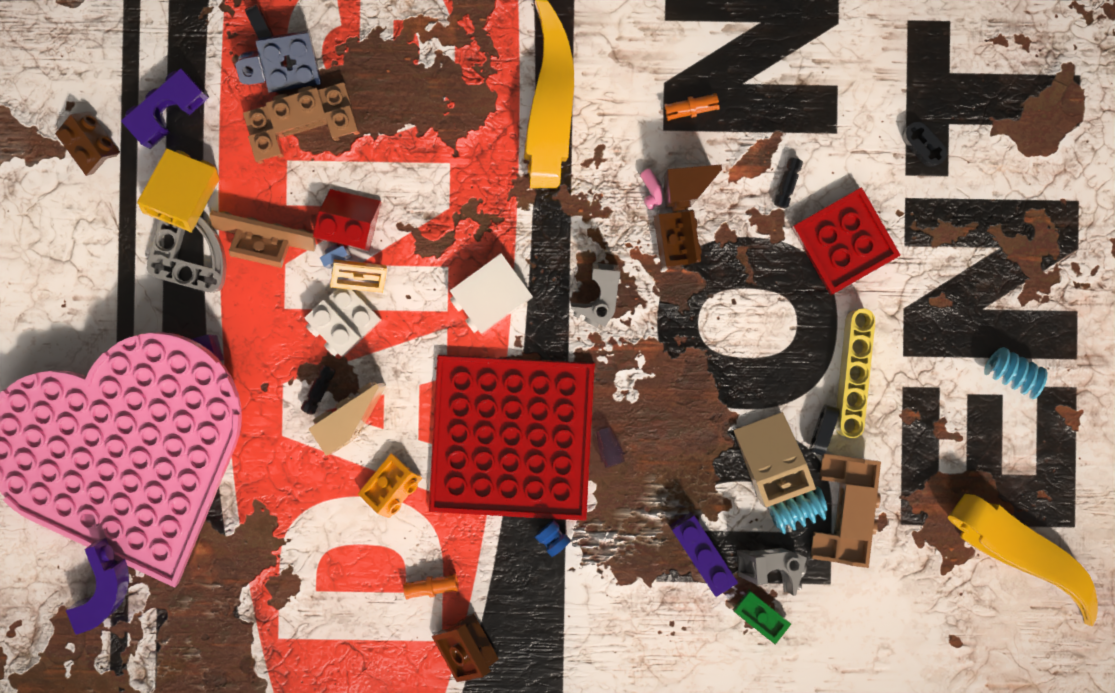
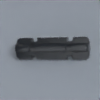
[774,157,803,209]
[301,365,335,415]

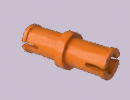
[664,93,720,121]
[403,574,459,600]

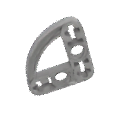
[147,216,227,293]

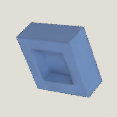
[319,244,352,269]

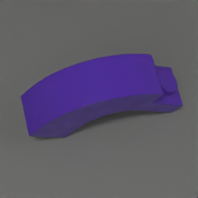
[66,538,129,635]

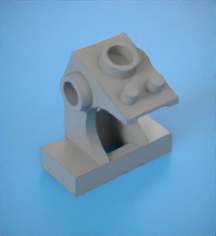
[571,262,620,327]
[737,548,807,596]

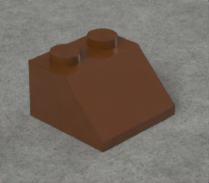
[663,164,722,212]

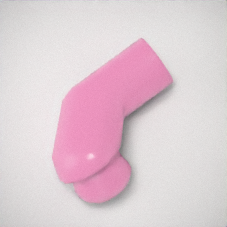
[640,169,662,210]

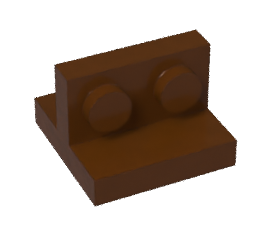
[431,613,499,682]

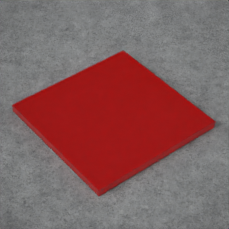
[429,355,595,521]

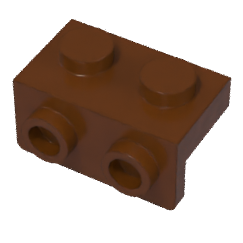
[55,111,120,176]
[653,209,701,268]

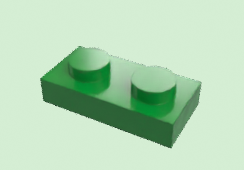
[733,589,791,645]

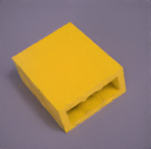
[137,148,220,232]

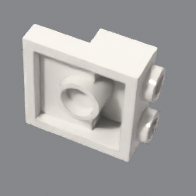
[304,288,382,356]

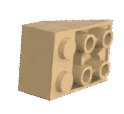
[309,382,386,456]
[733,412,816,507]

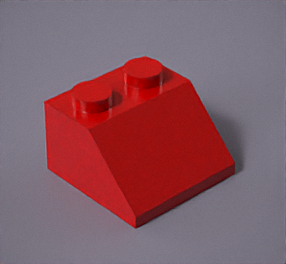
[313,189,382,252]

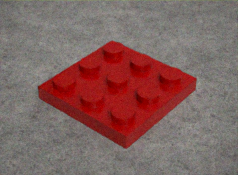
[791,187,901,295]

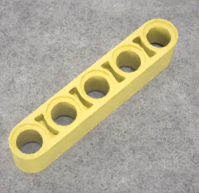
[835,308,875,438]

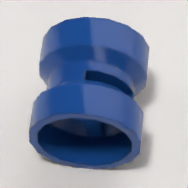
[534,520,571,557]

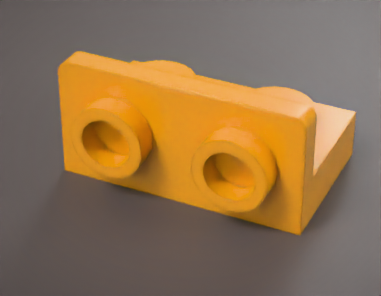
[358,453,422,518]

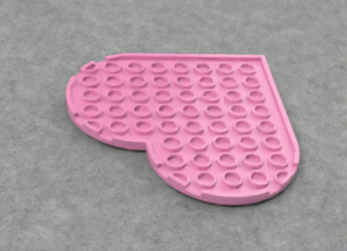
[0,332,242,588]

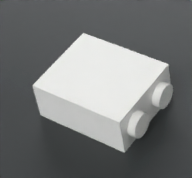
[450,254,533,334]

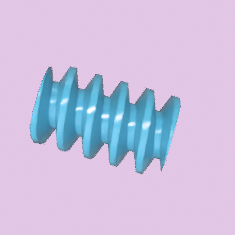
[984,347,1048,399]
[768,486,827,534]

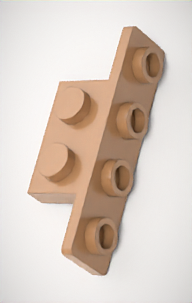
[209,211,316,268]

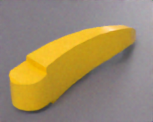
[524,0,574,188]
[948,494,1098,627]

